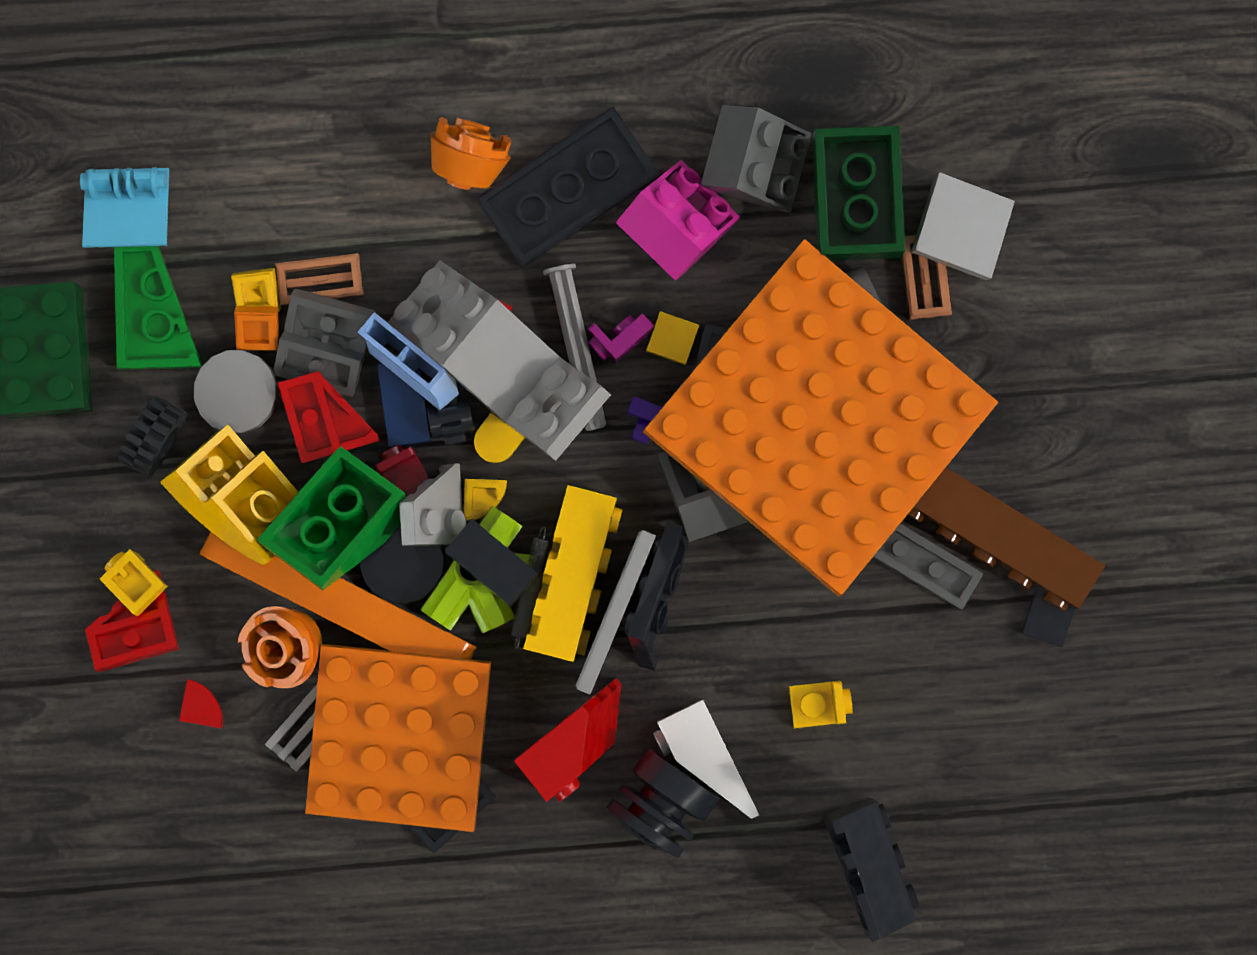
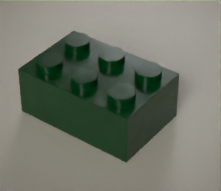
[812,126,905,261]
[0,282,93,419]

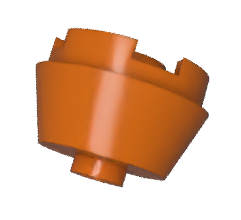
[430,117,512,190]
[238,606,322,688]

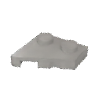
[399,463,466,546]

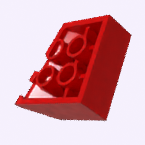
[514,678,622,802]

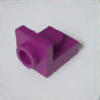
[588,313,654,363]

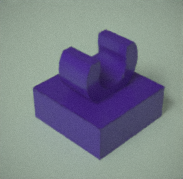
[627,396,663,444]

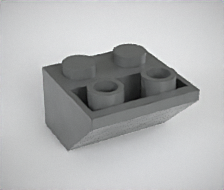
[701,105,812,213]

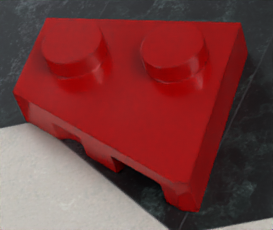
[278,371,379,463]
[85,570,179,672]

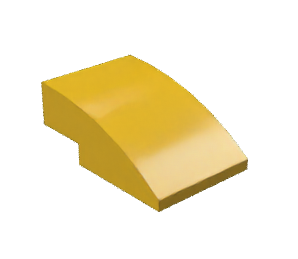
[160,424,299,565]

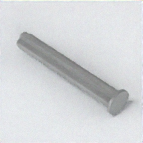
[543,264,606,431]

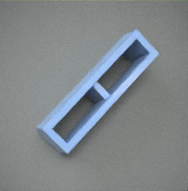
[357,312,459,410]

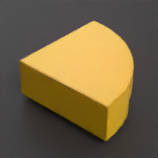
[463,479,507,521]

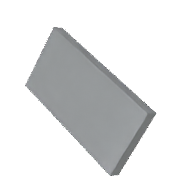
[576,530,656,694]

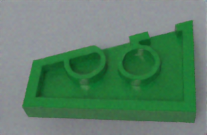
[114,246,202,370]

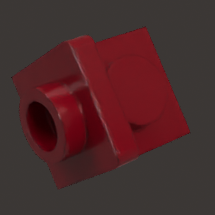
[374,444,429,497]

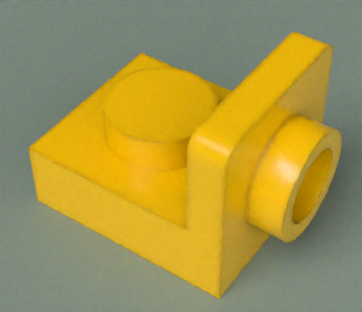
[100,549,168,616]
[788,681,853,728]

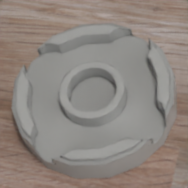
[194,350,278,433]

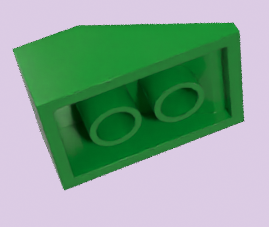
[257,446,406,591]

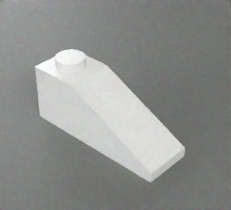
[653,699,759,819]

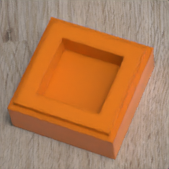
[234,306,279,351]

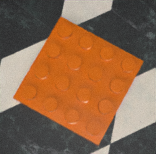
[305,644,491,832]

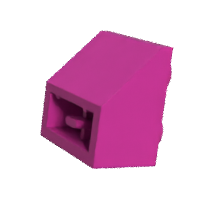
[616,160,740,281]

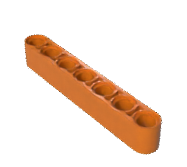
[199,532,477,659]

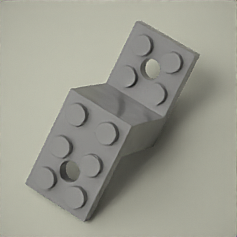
[387,261,611,461]

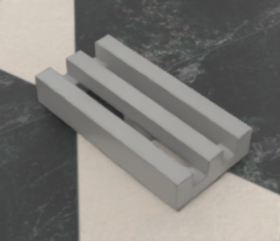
[265,684,317,772]

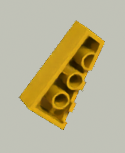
[523,485,623,662]

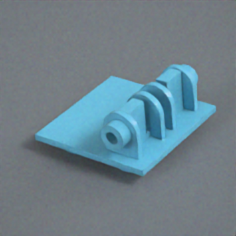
[80,167,169,248]

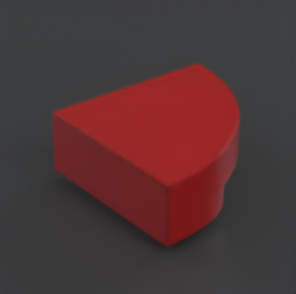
[179,679,223,728]

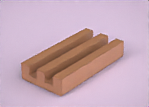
[901,235,952,321]
[275,253,364,306]

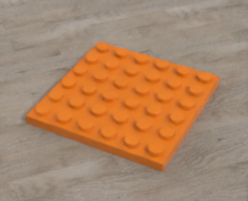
[643,239,998,597]

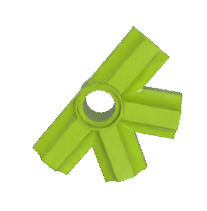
[420,506,536,633]

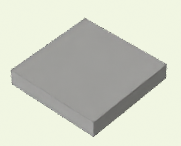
[911,172,1015,281]

